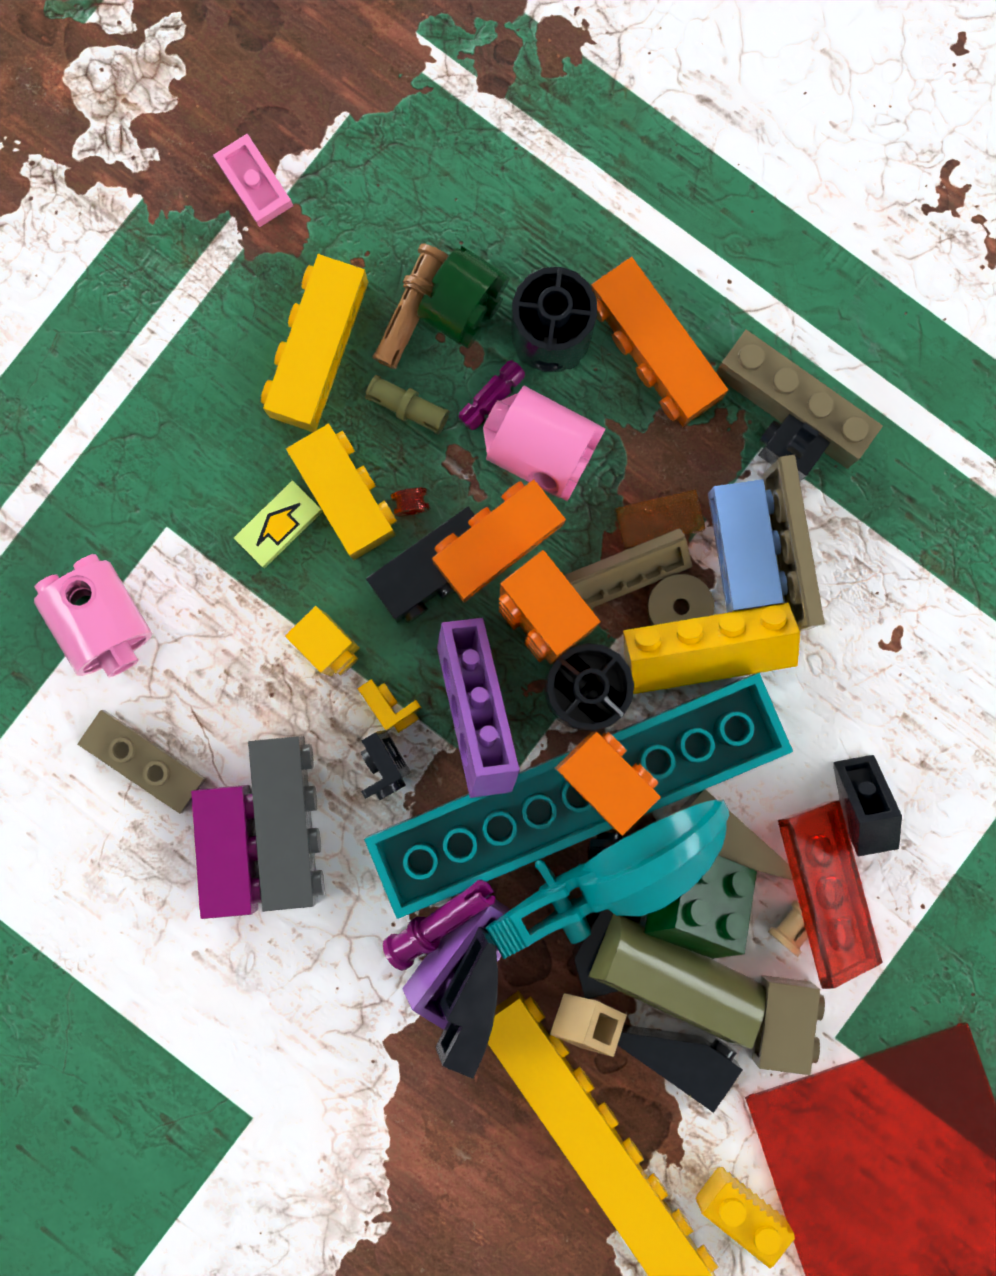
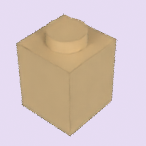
[550,993,627,1057]

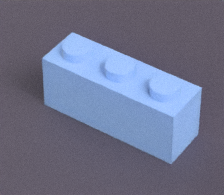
[708,479,788,613]

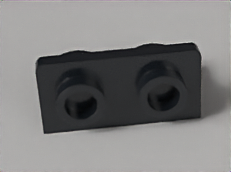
[361,730,412,801]

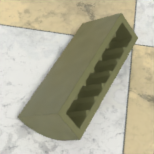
[588,913,766,1049]

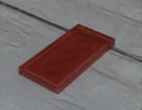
[778,800,883,989]

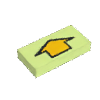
[234,480,323,569]

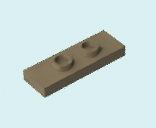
[565,528,693,608]
[77,710,206,814]

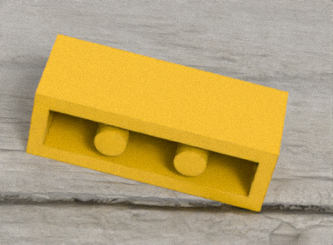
[286,423,397,560]

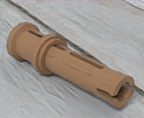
[372,244,449,369]

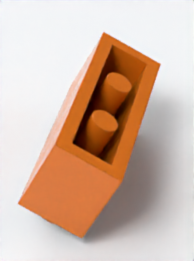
[432,479,566,603]

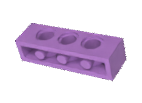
[437,618,520,798]

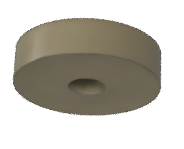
[647,574,715,625]

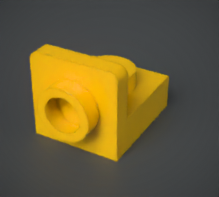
[357,679,422,733]

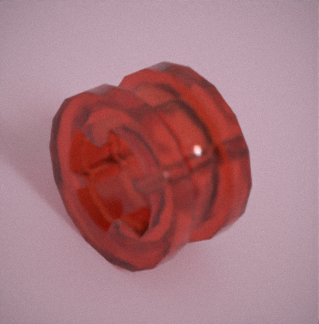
[390,487,431,517]

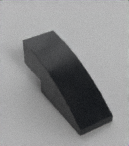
[435,927,498,1079]

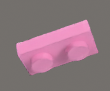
[213,134,293,227]

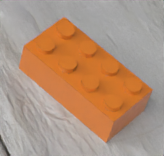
[499,550,601,665]

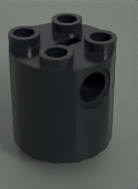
[511,267,597,372]
[544,643,634,731]

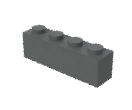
[248,736,325,912]

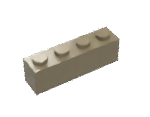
[716,330,883,469]

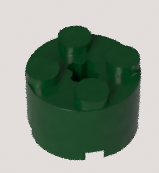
[417,246,510,348]

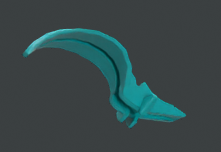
[486,800,730,959]

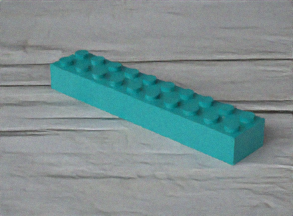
[364,673,793,919]

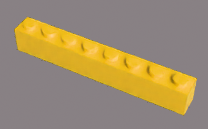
[488,991,719,1276]

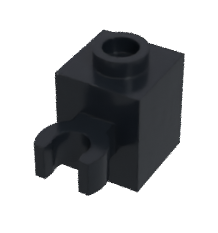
[758,414,830,481]

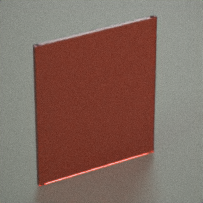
[745,1022,996,1276]

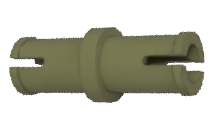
[365,375,450,435]

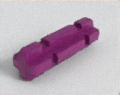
[459,360,525,430]

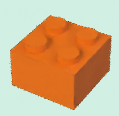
[555,732,661,836]

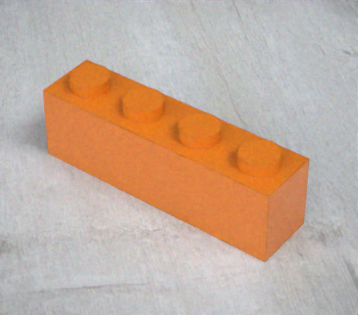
[591,257,729,427]

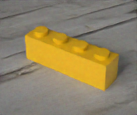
[261,254,369,432]
[623,602,800,694]

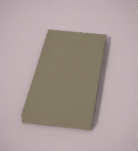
[763,455,825,631]

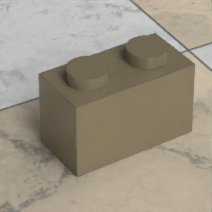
[752,975,825,1076]

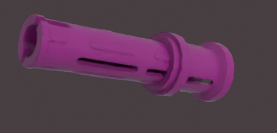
[383,880,496,971]

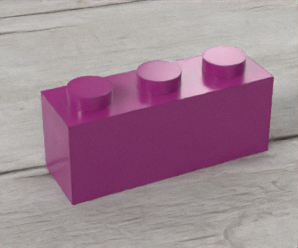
[191,785,262,919]

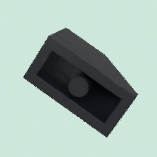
[833,755,902,857]

